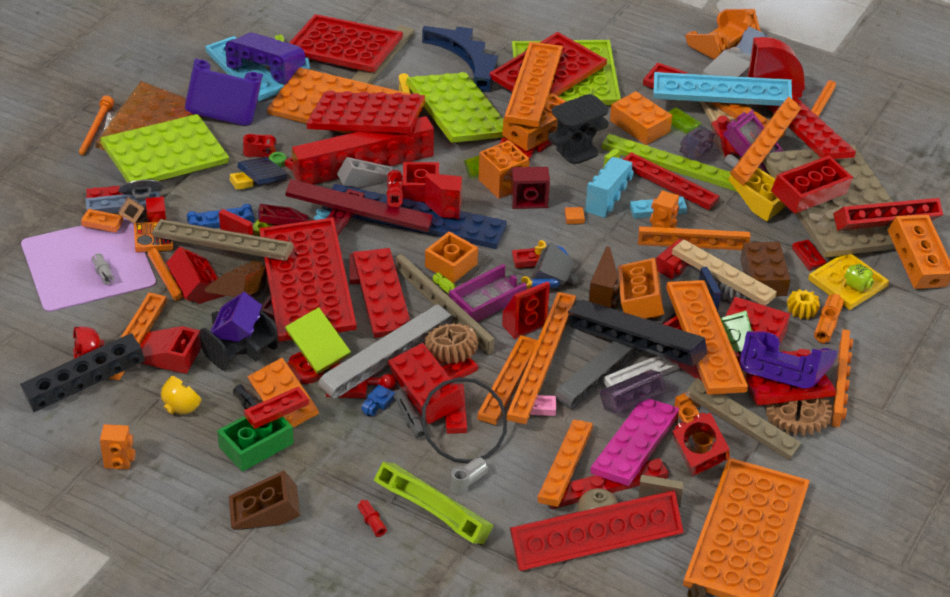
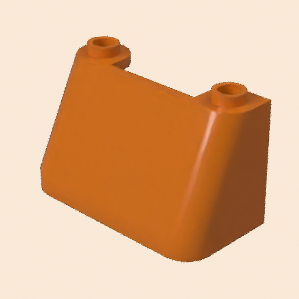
[685,9,761,60]

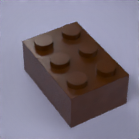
[740,242,790,297]

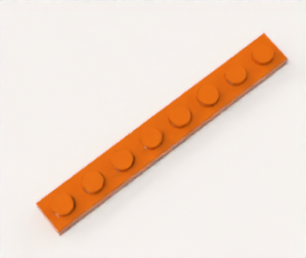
[730,97,801,186]

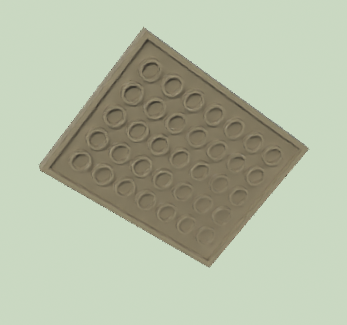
[762,145,896,257]

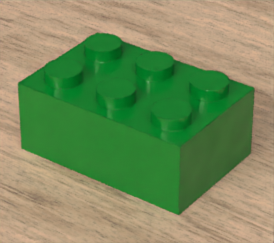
[217,416,294,472]

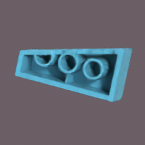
[585,157,634,218]

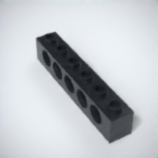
[20,333,145,412]

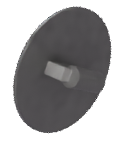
[119,180,163,200]

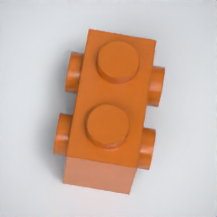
[650,190,679,228]
[100,424,136,470]

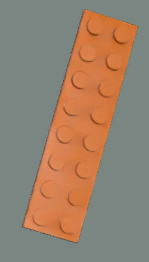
[504,42,563,127]
[666,280,748,395]

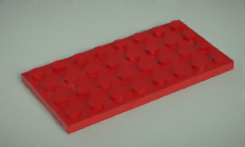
[259,217,357,342]

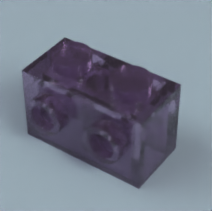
[679,126,716,160]

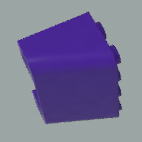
[225,32,305,85]

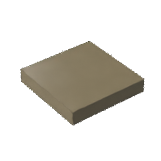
[639,475,684,507]

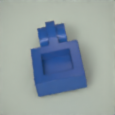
[361,385,395,416]

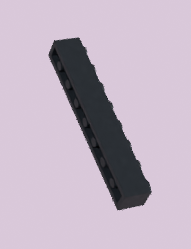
[568,299,708,367]

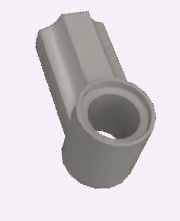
[450,457,489,495]

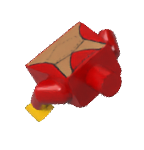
[711,115,741,158]

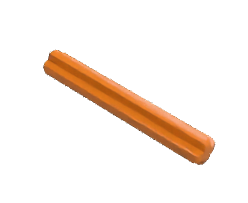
[811,80,836,117]
[148,248,183,301]

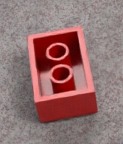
[725,297,790,345]

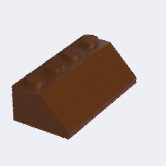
[205,261,267,297]

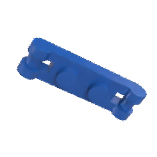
[186,204,255,229]

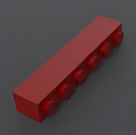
[833,198,943,231]

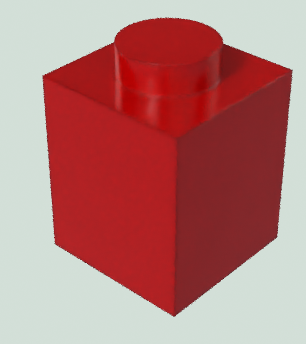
[145,196,166,222]

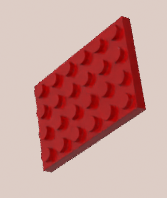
[289,14,403,72]
[490,32,607,96]
[306,90,426,133]

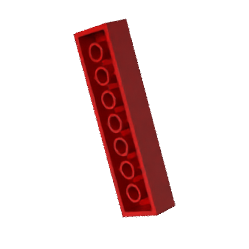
[292,116,434,185]

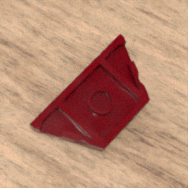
[258,204,312,226]

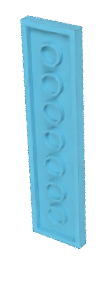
[653,72,792,106]

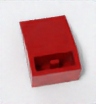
[140,326,202,374]

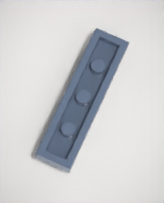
[85,191,160,213]

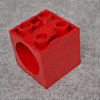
[672,412,730,477]

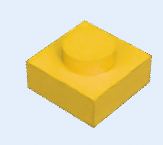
[229,172,253,189]

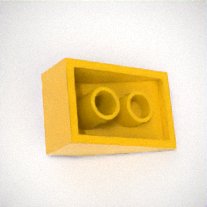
[728,168,786,221]

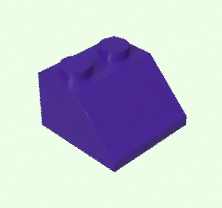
[210,292,262,342]

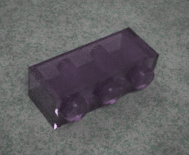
[599,369,667,413]

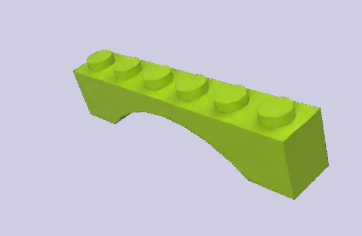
[373,462,494,544]

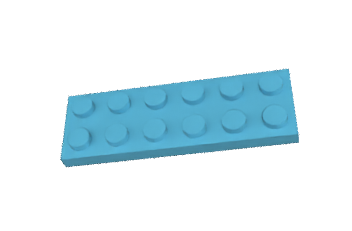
[205,36,284,101]

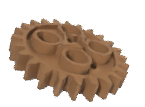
[766,397,832,436]

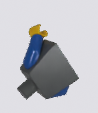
[521,240,579,289]

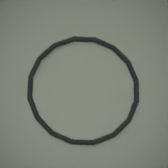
[421,377,507,463]

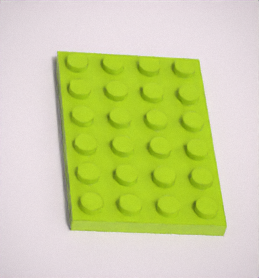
[406,72,504,143]
[100,114,229,183]

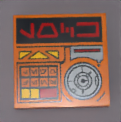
[134,222,173,252]

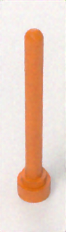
[79,96,115,155]

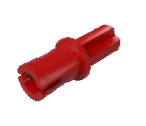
[357,500,387,537]

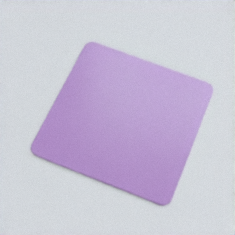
[21,217,156,312]

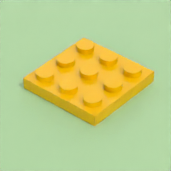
[808,254,889,310]

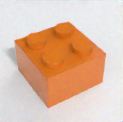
[425,232,478,283]

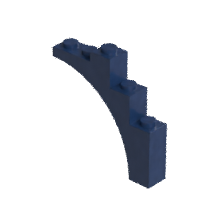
[422,26,498,93]

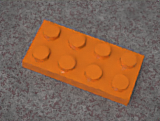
[247,358,319,428]

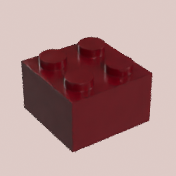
[511,167,550,209]

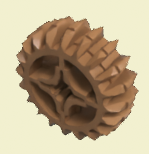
[425,323,478,365]

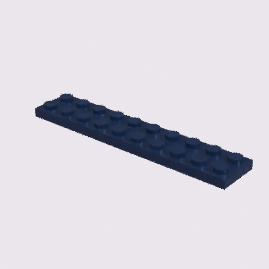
[322,184,507,249]

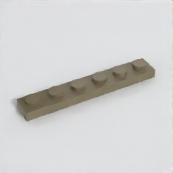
[685,378,801,461]

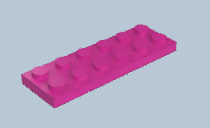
[591,397,679,486]

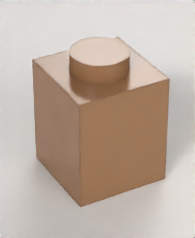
[118,196,144,224]

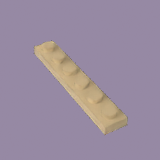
[672,240,777,306]

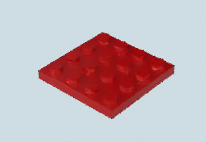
[738,349,836,405]

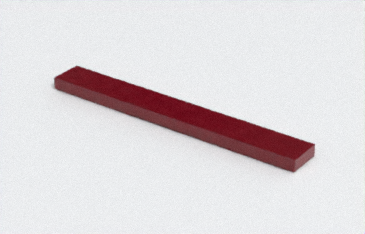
[285,179,433,232]

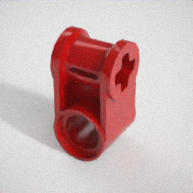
[243,134,277,158]

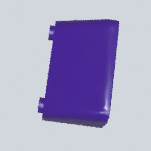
[185,58,263,126]
[740,331,837,388]

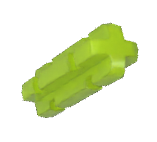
[432,272,456,294]

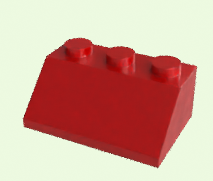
[166,247,225,304]

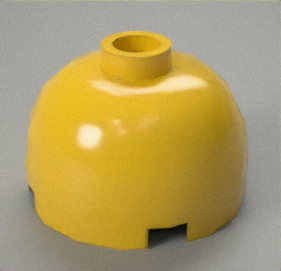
[161,376,202,415]

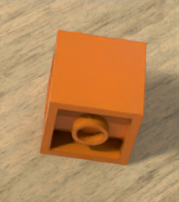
[479,140,530,199]

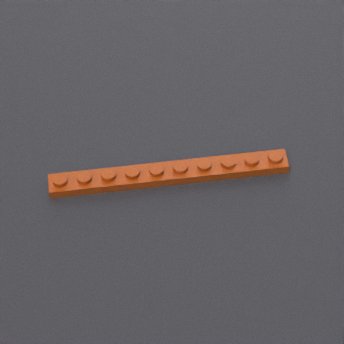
[507,292,576,424]

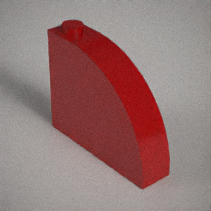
[748,37,805,98]

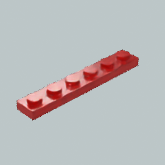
[622,152,720,210]
[550,458,668,509]

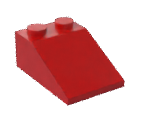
[502,281,550,339]

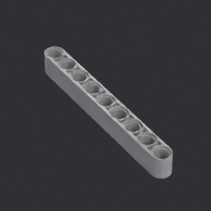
[318,304,454,399]

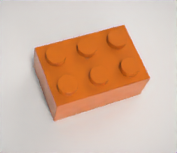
[610,91,672,145]

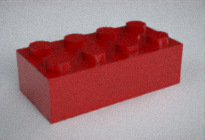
[771,155,854,214]
[388,343,464,424]

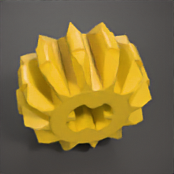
[787,289,820,320]

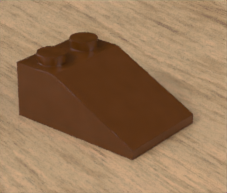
[589,246,620,309]
[229,471,300,530]

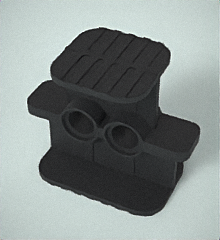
[548,94,609,164]
[200,310,278,371]

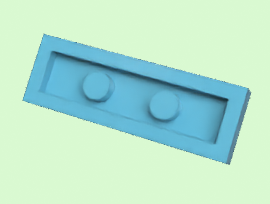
[630,197,687,219]

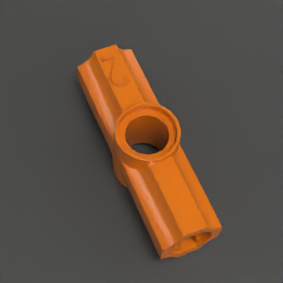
[814,293,844,343]

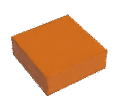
[564,207,585,224]

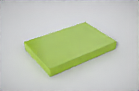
[285,308,351,374]

